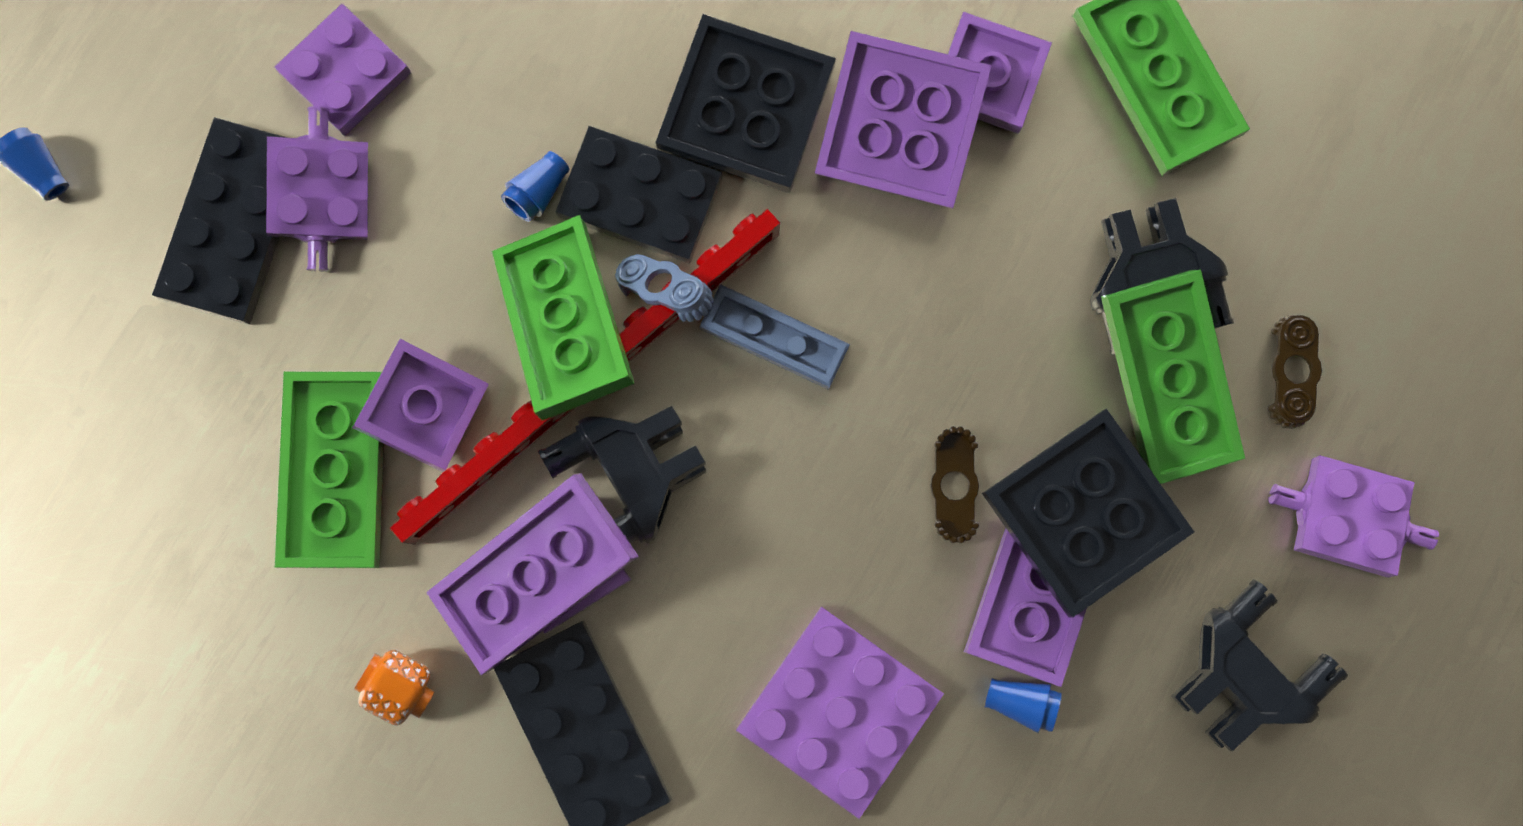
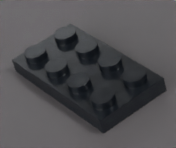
[152,117,287,325]
[494,621,672,826]

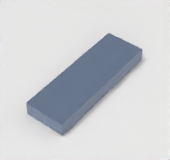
[699,284,850,390]

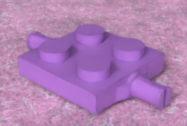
[266,106,368,272]
[1268,455,1439,578]

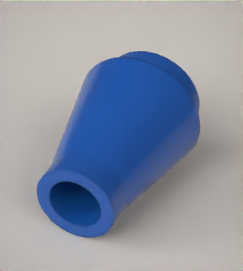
[0,127,69,201]
[501,151,570,222]
[984,678,1062,733]

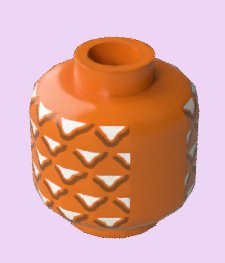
[354,650,435,726]

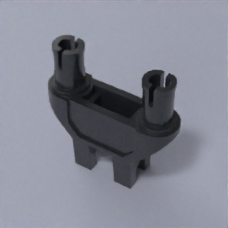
[1090,198,1234,355]
[538,406,706,544]
[1172,579,1348,751]

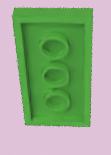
[1072,0,1250,176]
[492,215,635,421]
[1101,270,1245,484]
[275,371,384,568]

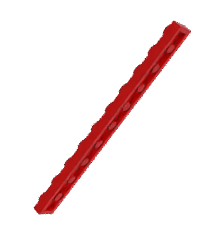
[390,209,780,545]

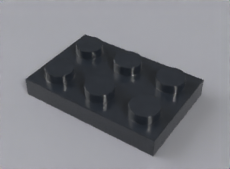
[555,126,722,264]

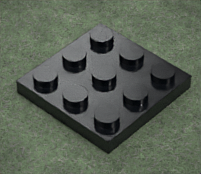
[655,14,836,193]
[982,408,1195,618]

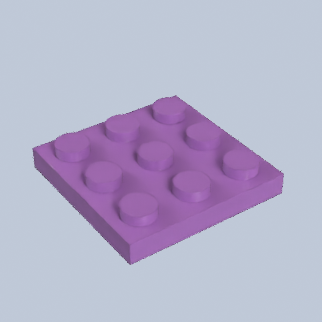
[815,31,992,208]
[736,607,944,819]

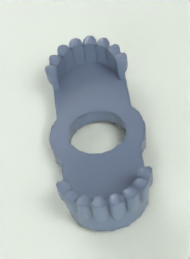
[615,254,714,322]

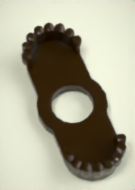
[1268,315,1322,429]
[930,426,979,544]

